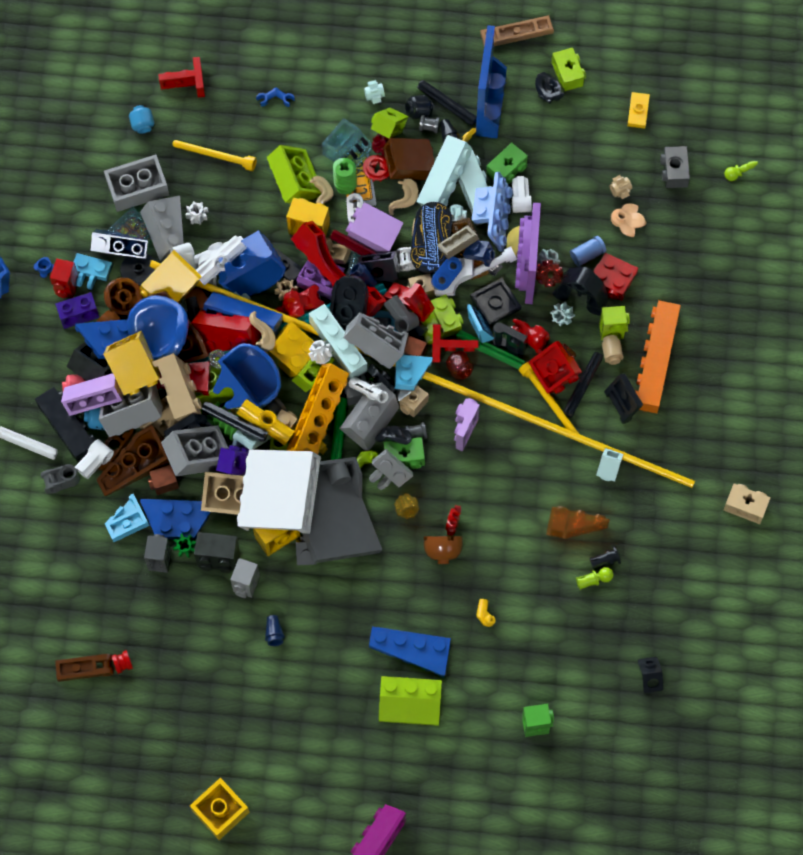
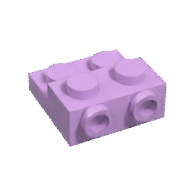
[454,398,480,451]

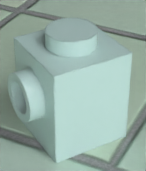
[596,448,623,481]

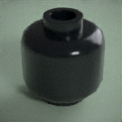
[405,95,433,119]

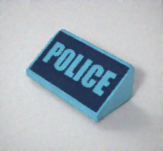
[467,304,494,343]

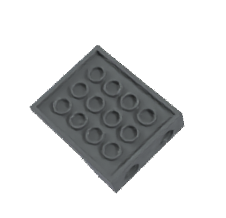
[302,457,382,563]

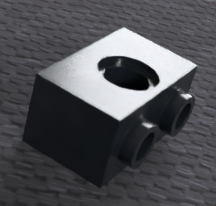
[357,251,400,282]

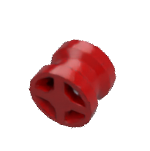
[111,650,133,674]

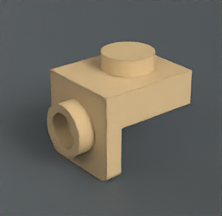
[326,238,351,264]

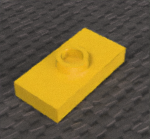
[627,92,650,129]

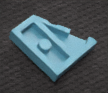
[395,355,433,391]
[105,494,149,542]

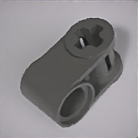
[40,464,80,494]

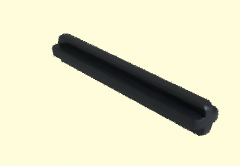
[417,80,477,126]
[563,352,603,418]
[201,402,268,442]

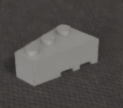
[140,196,184,261]
[343,313,408,369]

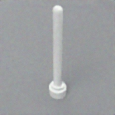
[460,246,517,284]

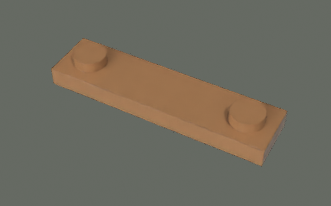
[480,15,554,46]

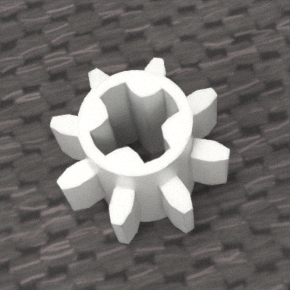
[185,201,208,225]
[309,340,333,364]

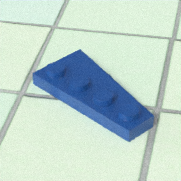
[369,626,451,679]

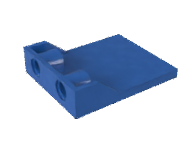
[476,25,507,138]

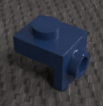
[463,240,495,267]

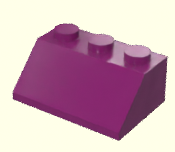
[351,804,406,855]

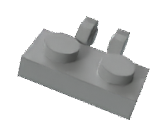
[369,449,413,490]

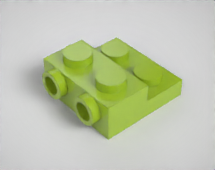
[412,294,463,345]

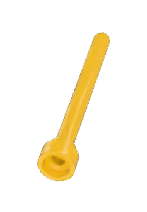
[172,140,257,172]
[519,362,579,434]

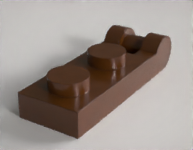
[55,654,114,682]

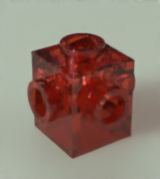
[535,259,563,287]

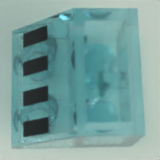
[322,118,372,168]

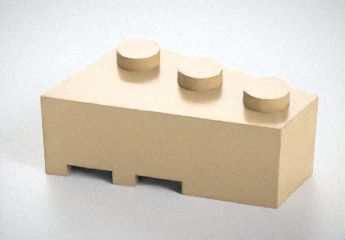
[152,353,202,422]

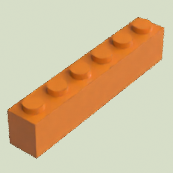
[635,300,681,414]

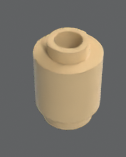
[602,335,624,365]

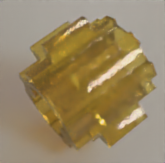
[394,494,419,519]

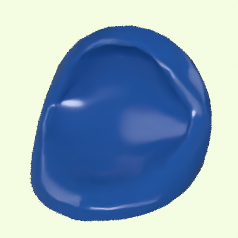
[127,295,189,361]

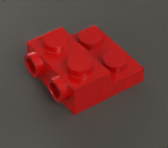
[593,253,639,301]
[528,341,582,394]

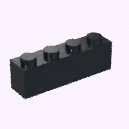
[35,387,96,463]

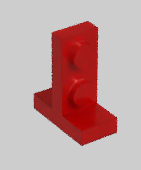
[158,57,205,98]
[384,282,435,322]
[432,324,479,363]

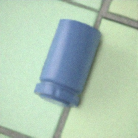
[570,236,606,267]

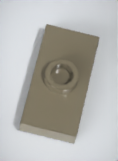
[437,225,479,259]

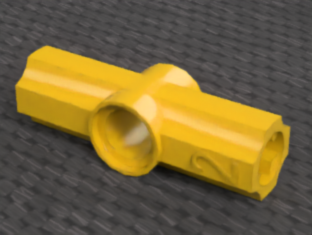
[237,399,295,445]

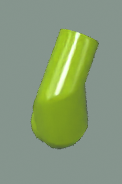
[356,450,379,469]

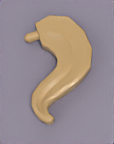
[310,175,334,204]
[388,179,419,215]
[249,311,275,352]

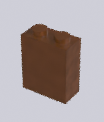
[383,138,435,180]

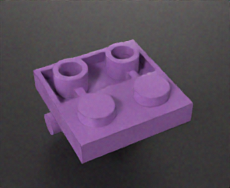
[296,260,345,300]

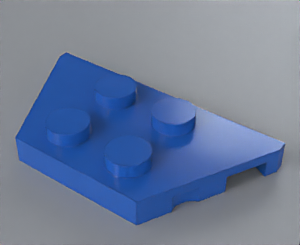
[75,319,129,359]
[140,499,211,540]

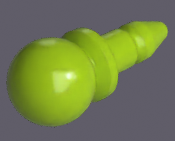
[724,161,758,181]

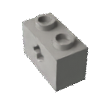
[230,558,260,598]

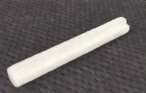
[0,426,58,460]

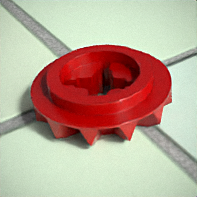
[363,155,389,182]
[445,505,462,536]

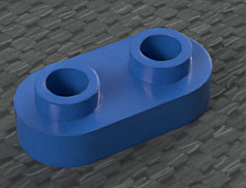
[431,257,462,291]

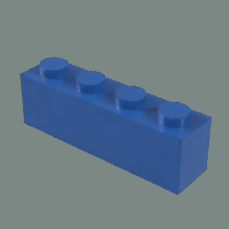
[203,292,283,338]

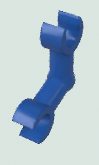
[256,88,295,107]

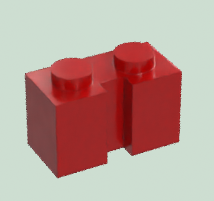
[50,258,78,298]

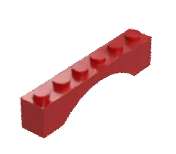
[291,221,387,317]

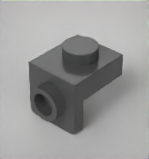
[296,535,317,565]

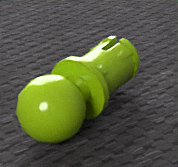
[576,567,614,590]

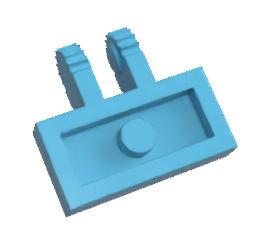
[74,253,113,290]

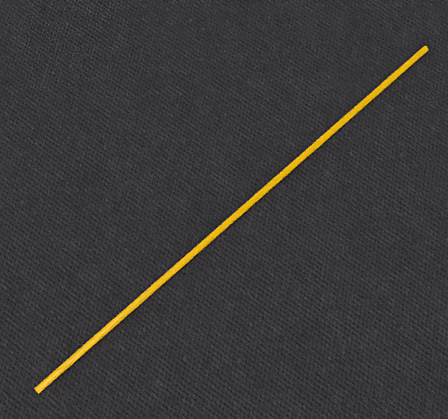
[150,260,695,488]

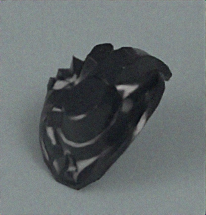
[535,72,565,104]
[375,426,412,445]

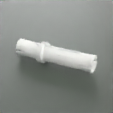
[349,377,388,403]

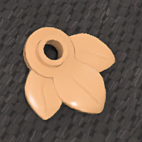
[611,203,647,237]

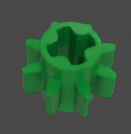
[173,534,196,558]

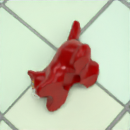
[274,285,325,318]
[511,319,550,355]

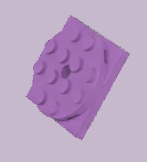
[515,203,541,304]

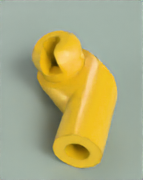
[476,599,496,627]

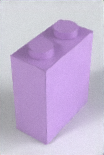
[345,202,403,253]

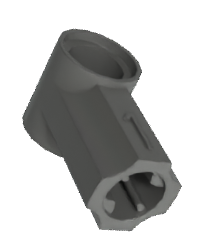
[384,295,419,333]

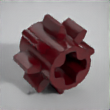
[372,134,389,156]

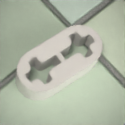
[346,193,363,223]

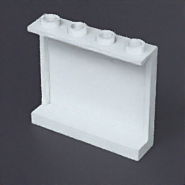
[237,450,321,534]

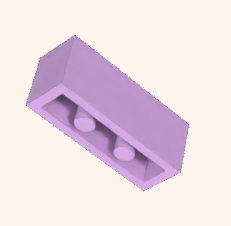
[61,373,123,416]

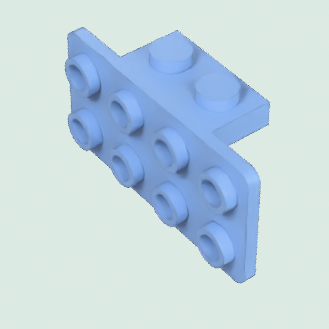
[472,172,513,252]

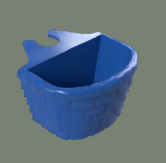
[219,230,286,296]
[213,343,281,409]

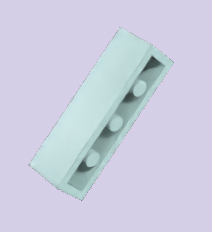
[417,135,472,206]
[458,150,491,226]
[309,304,367,379]

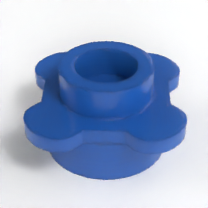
[34,257,54,278]

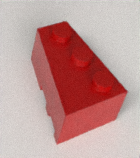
[191,310,262,353]

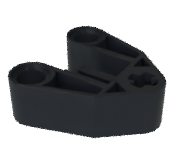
[552,267,609,316]

